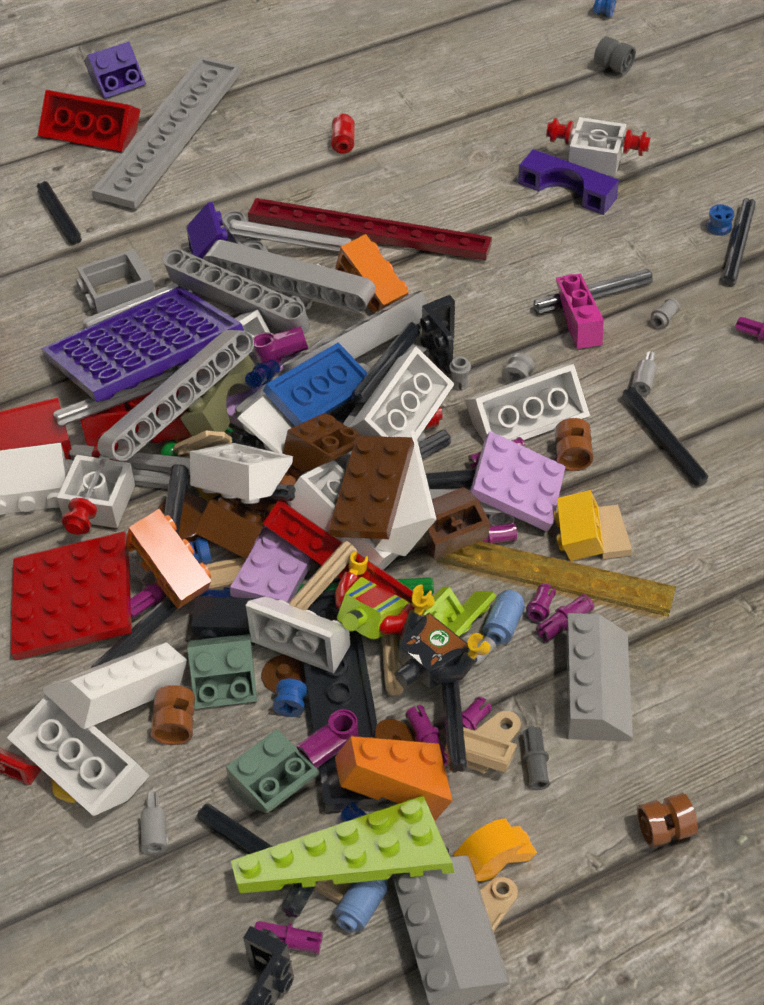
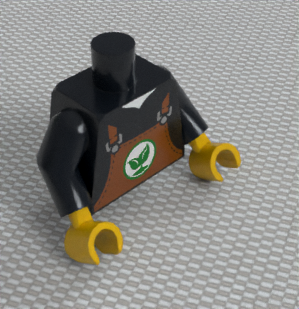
[394,589,491,688]

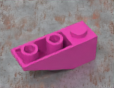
[556,273,604,349]

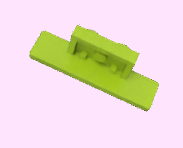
[423,587,496,636]

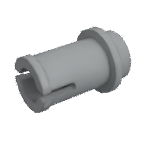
[650,298,680,328]
[449,356,471,391]

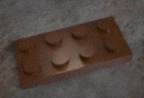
[329,436,415,539]

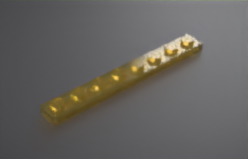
[436,541,676,617]

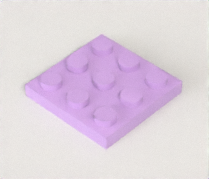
[470,431,566,532]

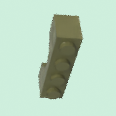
[181,355,260,436]

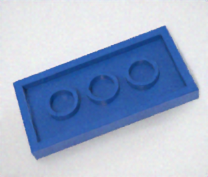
[262,342,367,426]

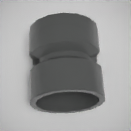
[594,36,636,75]

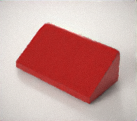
[0,748,42,785]

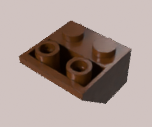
[283,413,362,472]
[423,487,490,559]
[194,494,266,559]

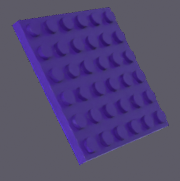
[41,286,244,402]

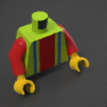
[335,551,432,639]

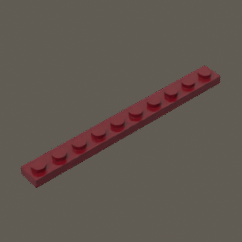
[248,198,492,261]

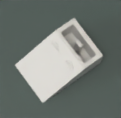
[237,394,295,454]

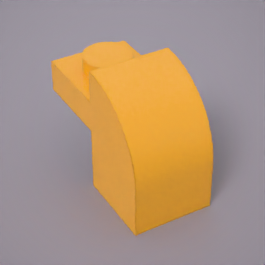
[453,818,537,881]

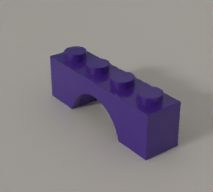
[518,149,619,215]

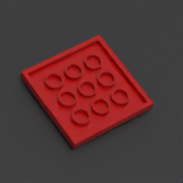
[11,531,132,660]

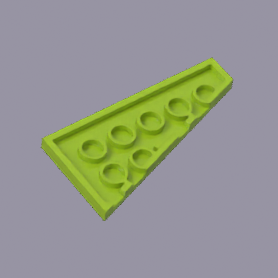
[231,796,455,894]

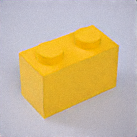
[554,490,604,561]

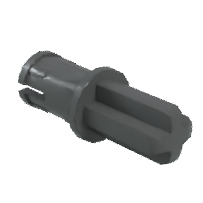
[523,726,550,790]

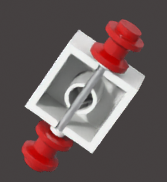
[546,117,651,176]
[57,431,135,535]

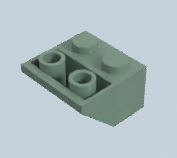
[187,634,257,709]
[226,729,319,813]

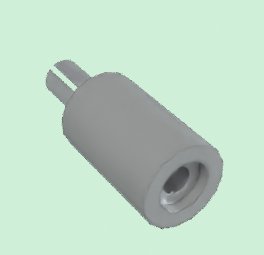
[631,351,657,396]
[141,791,168,855]

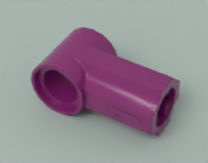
[253,326,308,368]
[296,709,359,768]

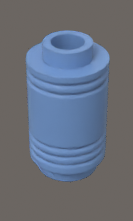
[483,590,525,645]
[334,880,388,933]

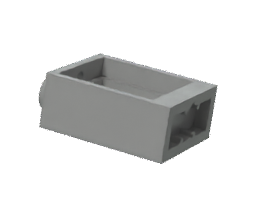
[76,249,155,314]

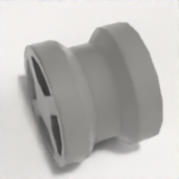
[502,353,535,384]

